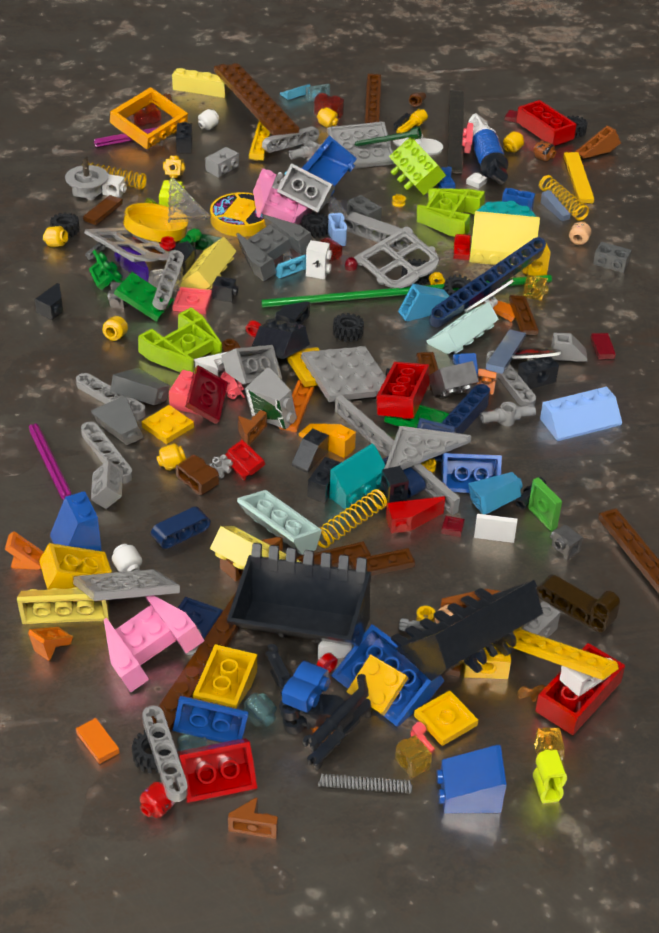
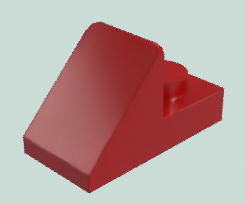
[453,234,471,260]

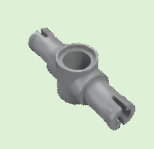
[289,141,322,160]
[480,402,536,426]

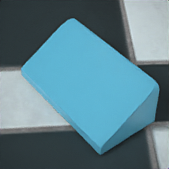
[280,84,310,100]
[275,254,306,279]

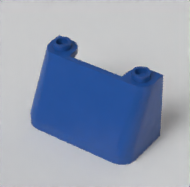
[302,135,357,197]

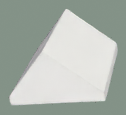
[474,514,518,543]

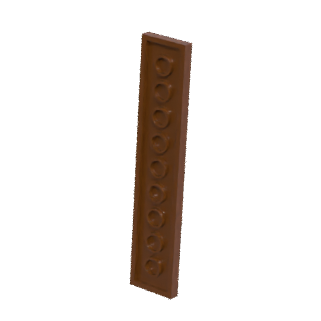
[214,63,299,135]

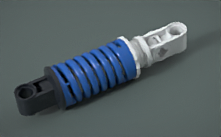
[468,113,508,185]

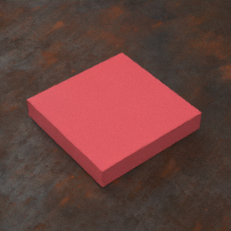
[172,287,212,315]

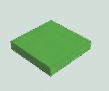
[528,477,562,532]

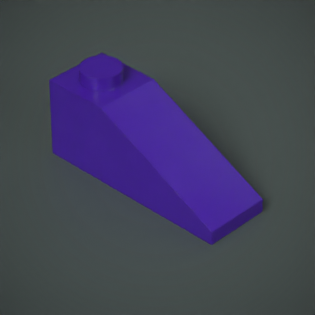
[114,242,149,282]

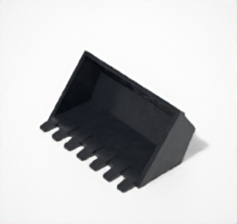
[227,543,371,647]
[391,580,544,681]

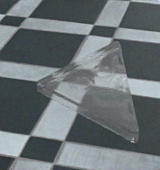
[168,177,210,223]

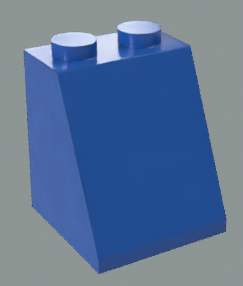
[50,491,102,551]
[436,745,507,814]

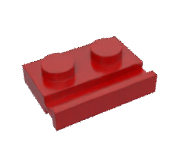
[220,440,266,481]

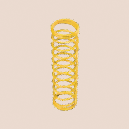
[88,162,146,190]
[539,175,589,221]
[318,489,387,548]

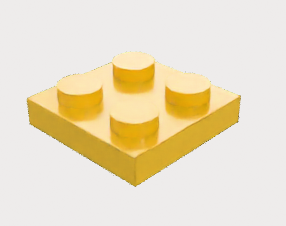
[141,405,194,445]
[346,654,408,716]
[414,690,478,746]

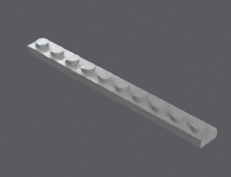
[335,395,460,515]

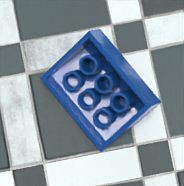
[331,624,445,727]

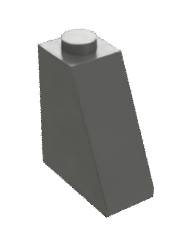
[110,368,170,405]
[91,395,144,445]

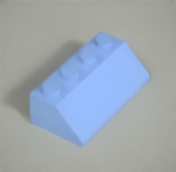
[540,387,622,441]

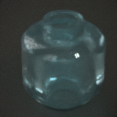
[243,693,277,727]

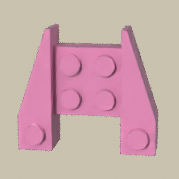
[253,168,312,225]
[104,595,204,692]

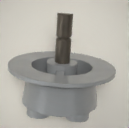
[65,156,108,200]

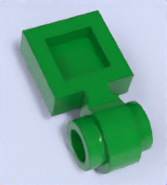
[179,228,202,247]

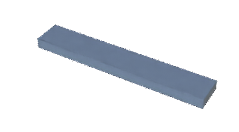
[486,329,526,374]

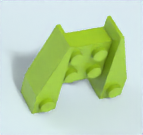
[417,188,485,237]
[138,307,222,373]

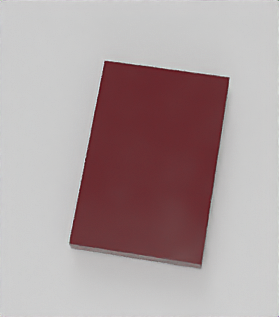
[185,365,228,424]

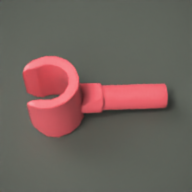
[410,722,435,753]

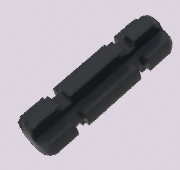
[393,113,411,130]

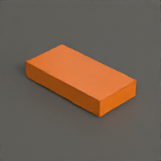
[76,718,120,764]

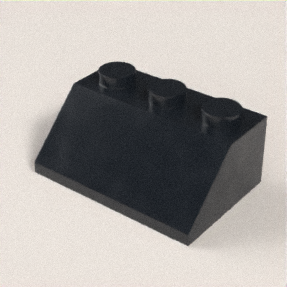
[252,318,310,359]

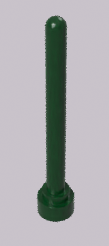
[354,127,422,147]

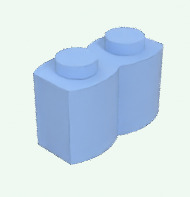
[328,213,347,247]

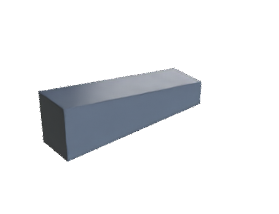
[541,190,571,221]

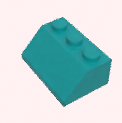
[329,443,385,509]

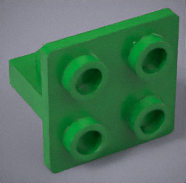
[89,250,123,290]

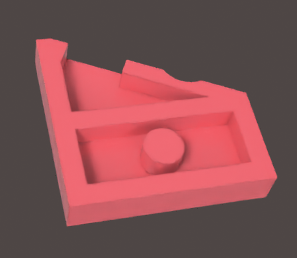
[462,123,473,154]

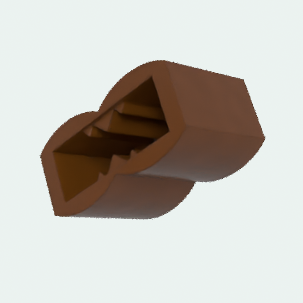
[176,455,219,495]

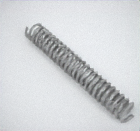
[318,773,413,794]

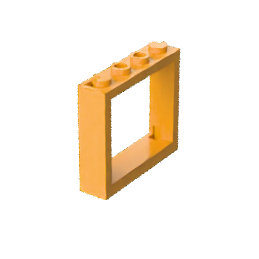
[110,87,188,149]

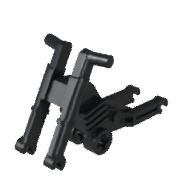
[266,644,372,770]

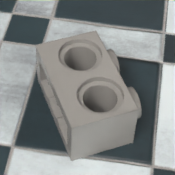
[91,460,123,509]

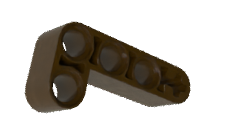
[536,575,620,633]

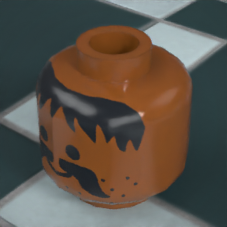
[533,141,556,162]

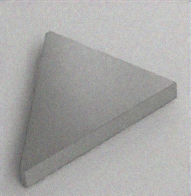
[384,426,471,470]

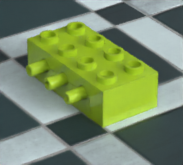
[389,137,446,196]

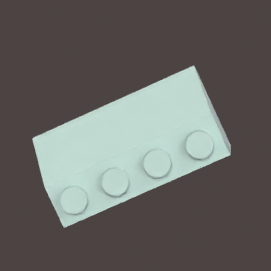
[426,302,499,354]
[237,490,322,555]

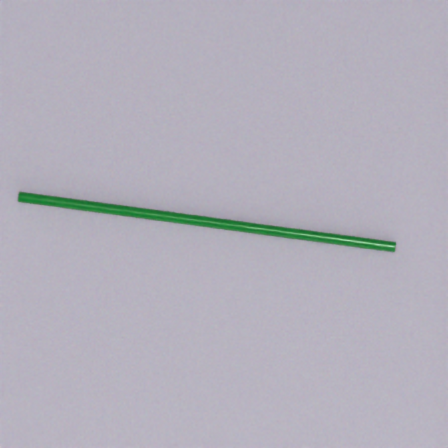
[261,275,552,308]

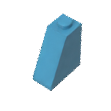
[398,284,449,321]
[468,472,523,515]

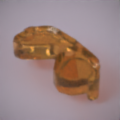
[517,684,546,702]

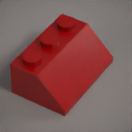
[177,738,258,803]

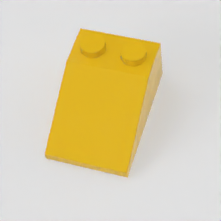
[39,543,112,590]
[193,645,257,708]

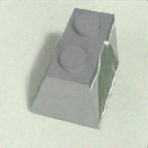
[245,367,297,429]

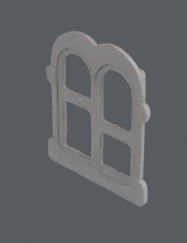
[84,227,172,262]
[354,227,439,288]

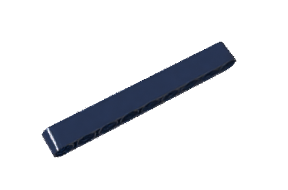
[429,237,546,327]

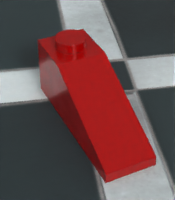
[386,496,445,534]

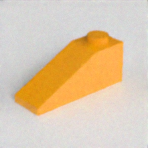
[299,423,356,458]

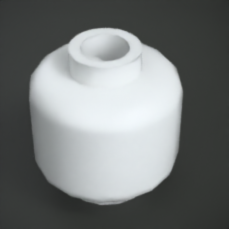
[198,109,219,130]
[112,544,142,572]

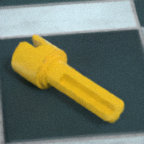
[396,109,428,134]

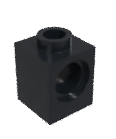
[212,276,239,302]

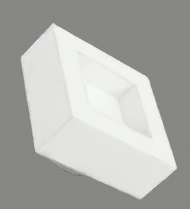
[466,173,487,189]

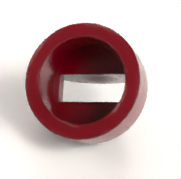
[345,257,358,271]

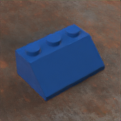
[441,453,502,493]
[173,695,249,743]

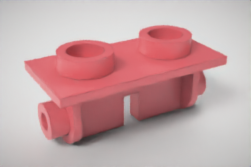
[220,372,245,399]

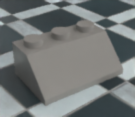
[277,163,335,213]
[221,345,282,384]

